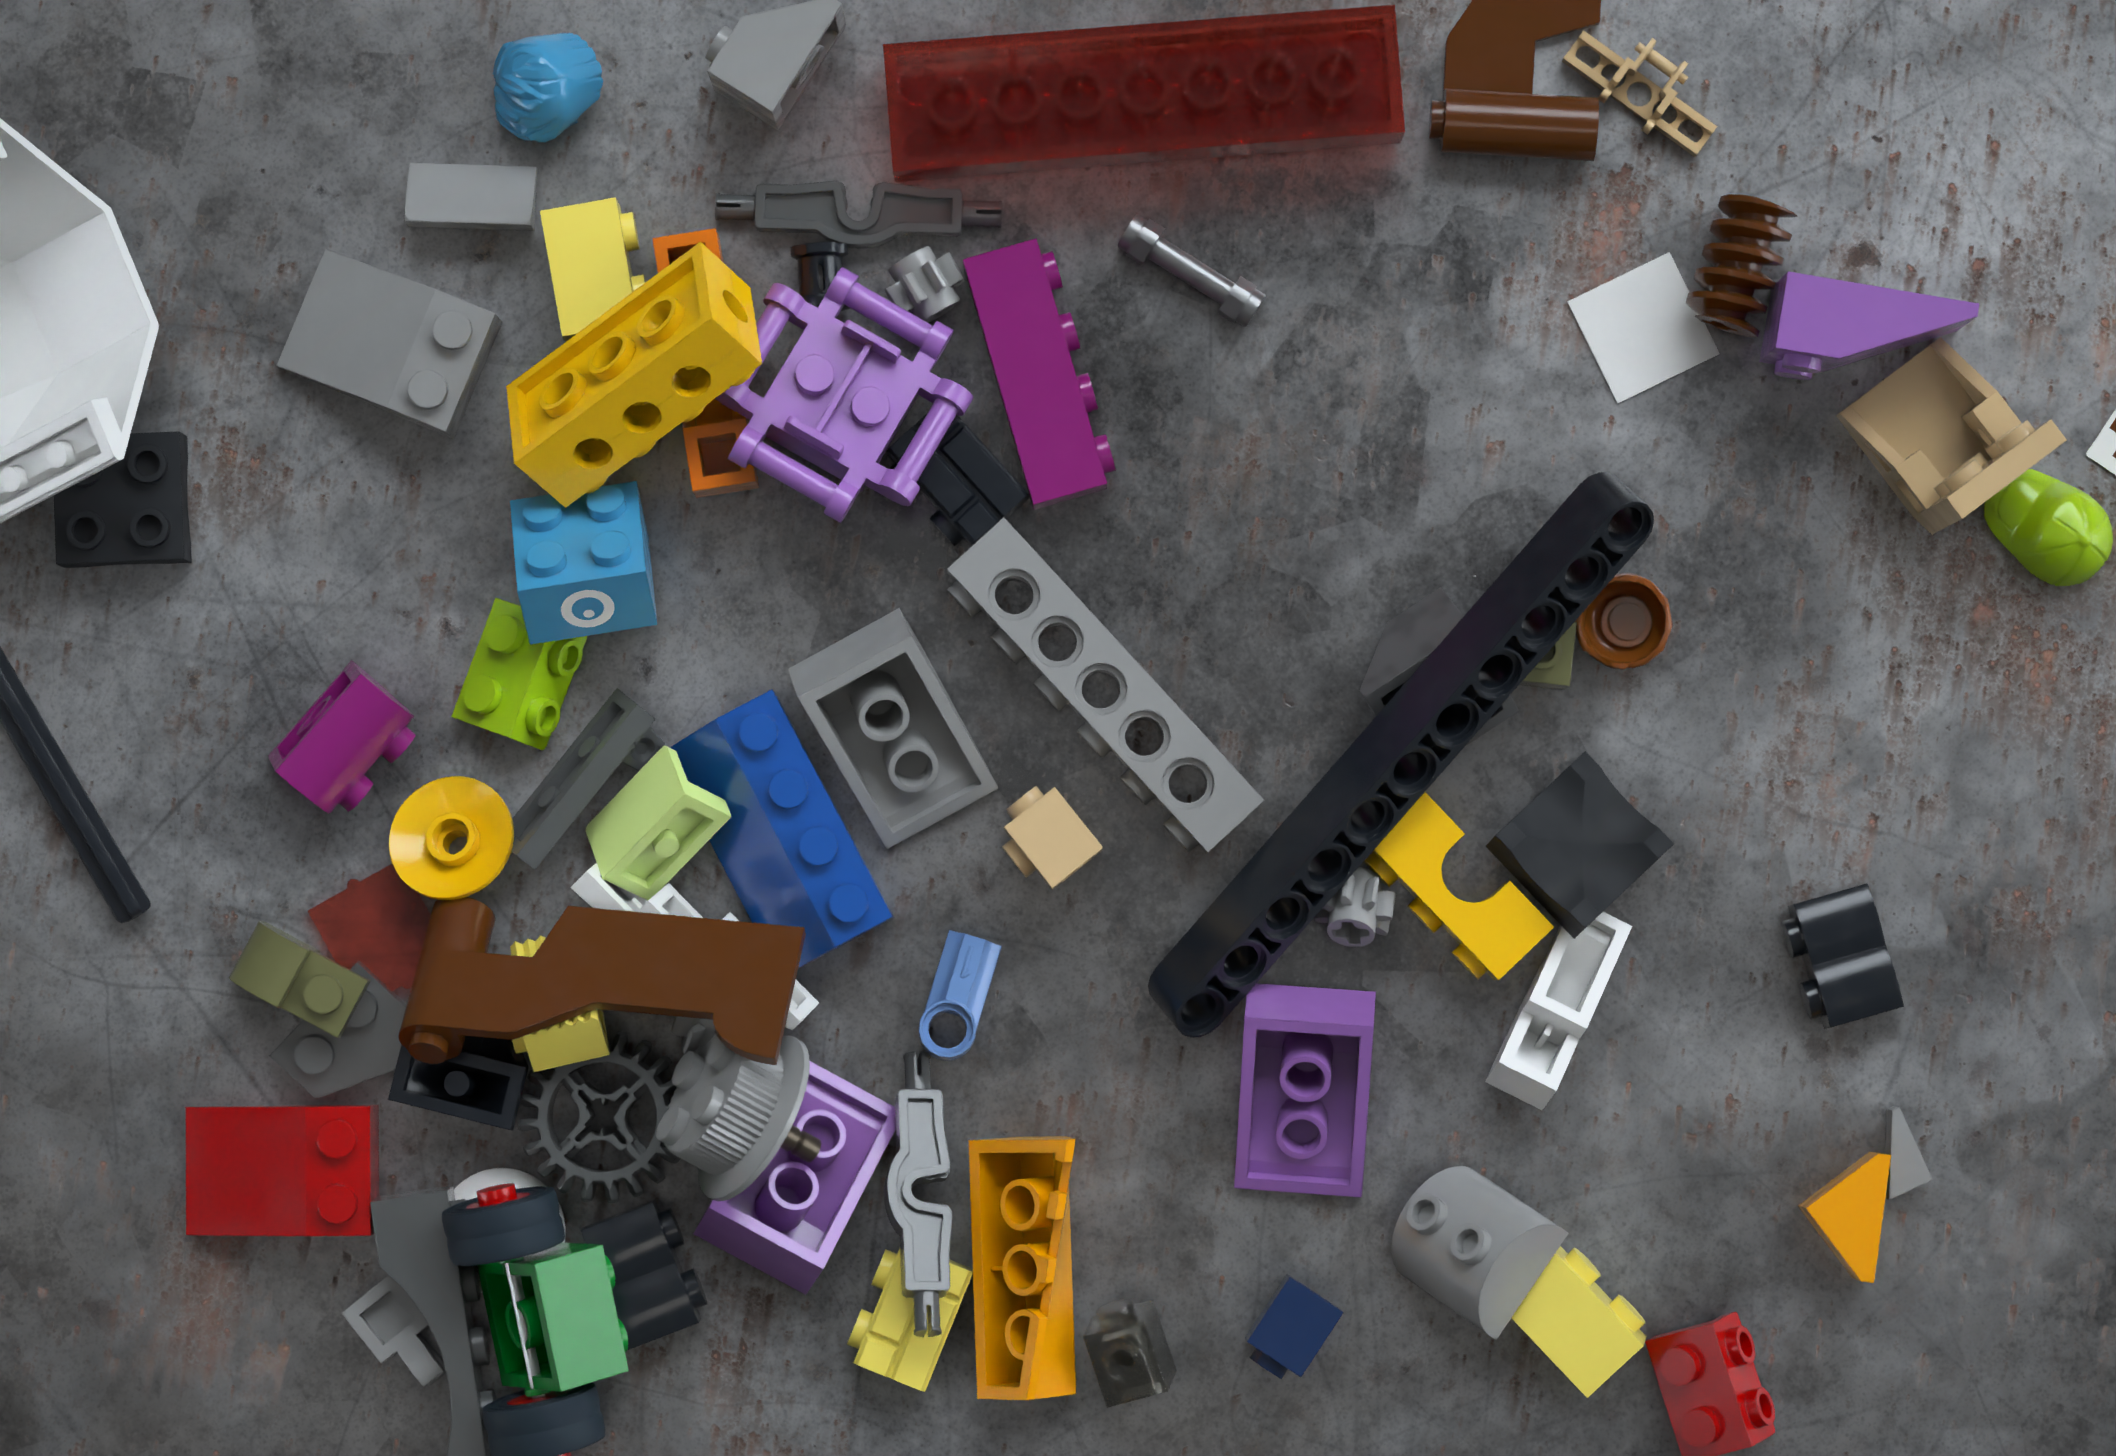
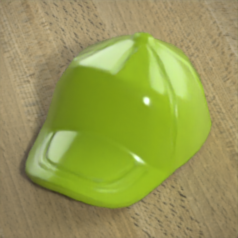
[1984,469,2113,586]

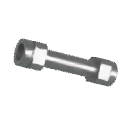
[1117,214,1266,327]

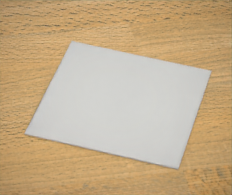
[1567,252,1720,404]

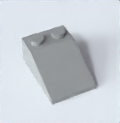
[276,249,502,439]
[788,608,998,849]

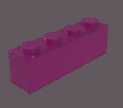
[963,238,1116,510]

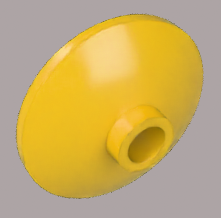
[389,776,514,900]

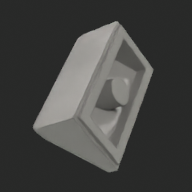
[404,163,537,231]

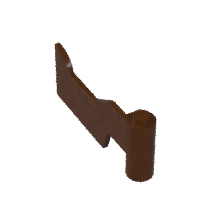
[1429,0,1601,161]
[398,897,806,1065]

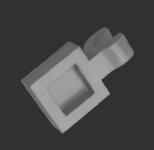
[342,1275,446,1387]

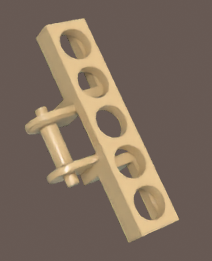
[1562,30,1717,157]

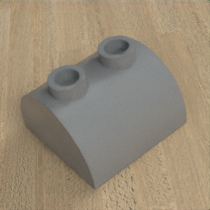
[1391,1166,1569,1340]

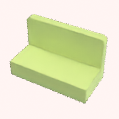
[586,746,732,900]

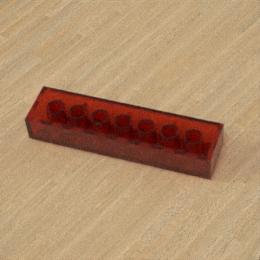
[883,5,1405,182]

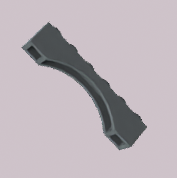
[370,1185,496,1456]

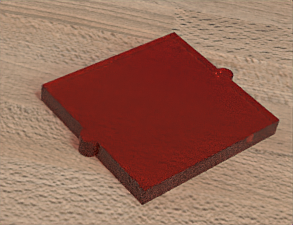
[308,864,431,991]

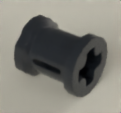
[790,242,850,311]

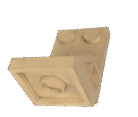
[1836,337,2067,535]

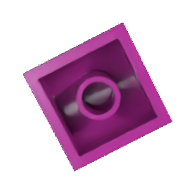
[268,660,416,814]

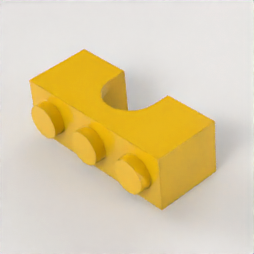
[1364,792,1554,980]

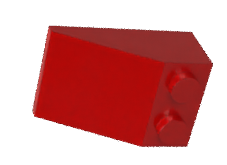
[185,1105,379,1236]

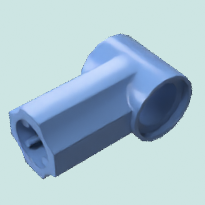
[919,930,1002,1061]

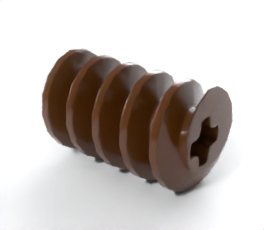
[1686,194,1798,338]

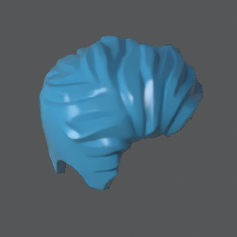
[493,33,603,143]

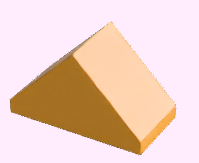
[1798,1152,1891,1283]

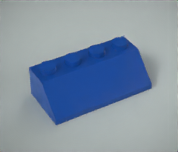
[670,689,894,969]

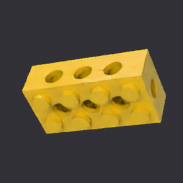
[506,242,762,508]

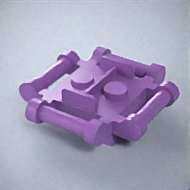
[715,267,973,523]

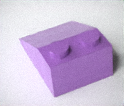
[1759,271,1979,380]
[1234,983,1376,1197]
[693,1061,896,1295]

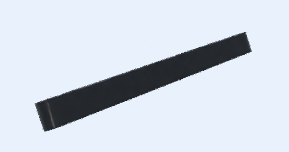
[1148,472,1654,1038]

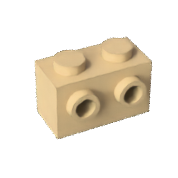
[1002,786,1103,890]

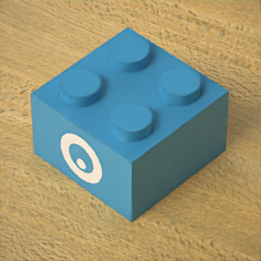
[510,481,657,645]

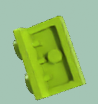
[451,598,587,750]

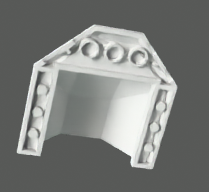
[0,118,159,523]

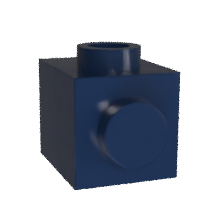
[1245,1274,1344,1379]

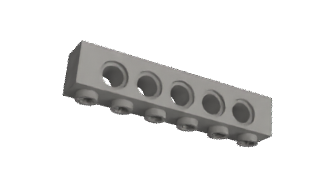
[947,517,1265,854]

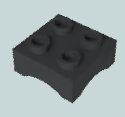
[54,431,192,568]
[1486,751,1674,939]

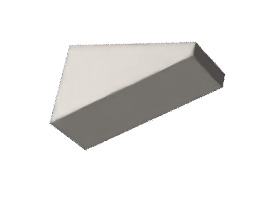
[1885,1106,1933,1200]

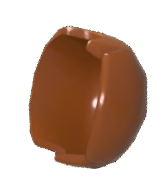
[1575,572,1673,670]

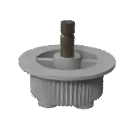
[656,1034,821,1201]

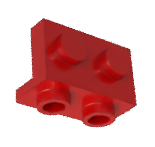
[1645,1311,1775,1456]

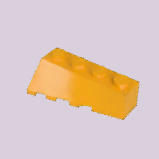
[968,1136,1076,1400]

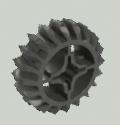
[517,1031,681,1203]

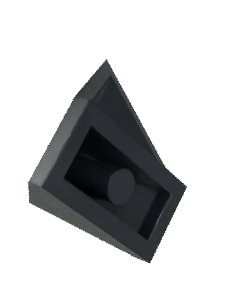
[388,1036,528,1130]

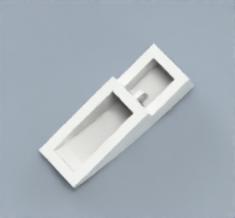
[1485,912,1632,1110]

